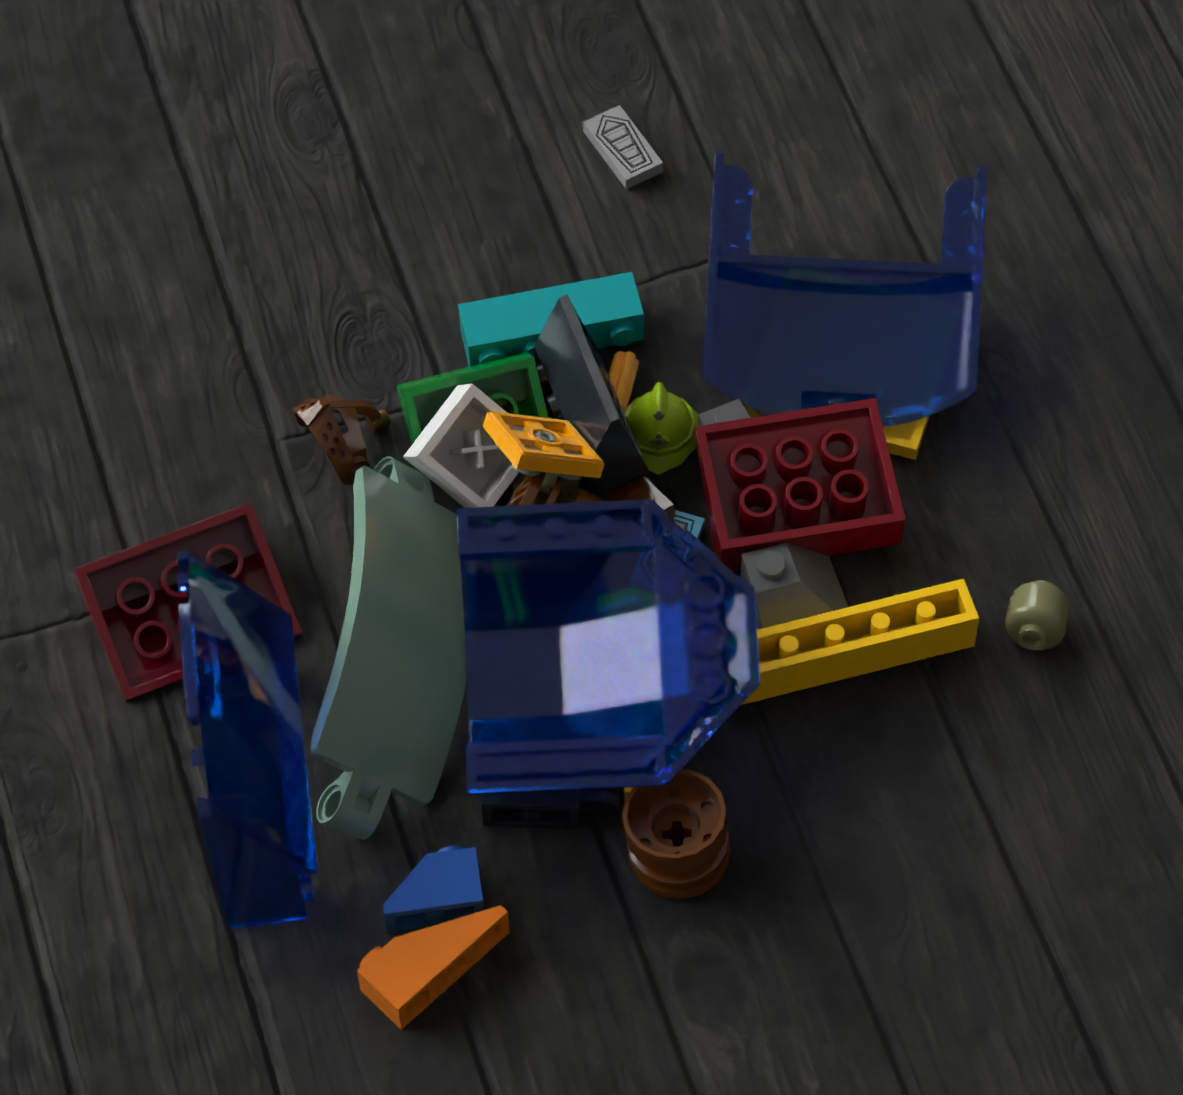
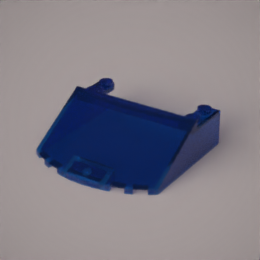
[702,153,988,428]
[177,550,318,929]

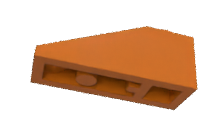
[357,905,510,1030]

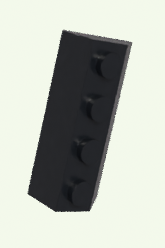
[534,294,650,496]

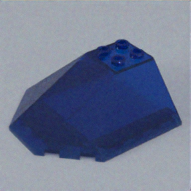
[457,499,760,795]

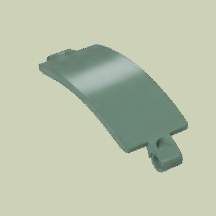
[311,456,476,840]

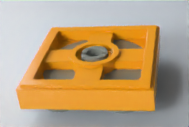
[482,411,605,480]

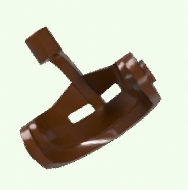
[291,395,391,485]

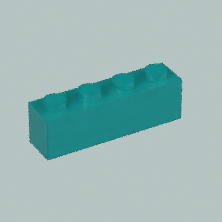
[458,272,644,367]

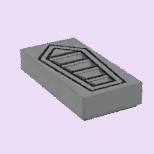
[583,105,663,189]

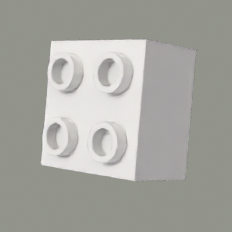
[403,384,519,514]

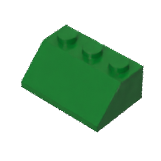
[396,353,548,473]

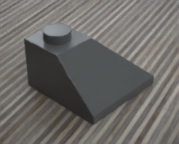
[740,543,848,630]

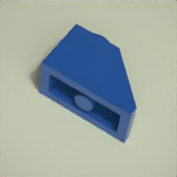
[383,846,484,935]

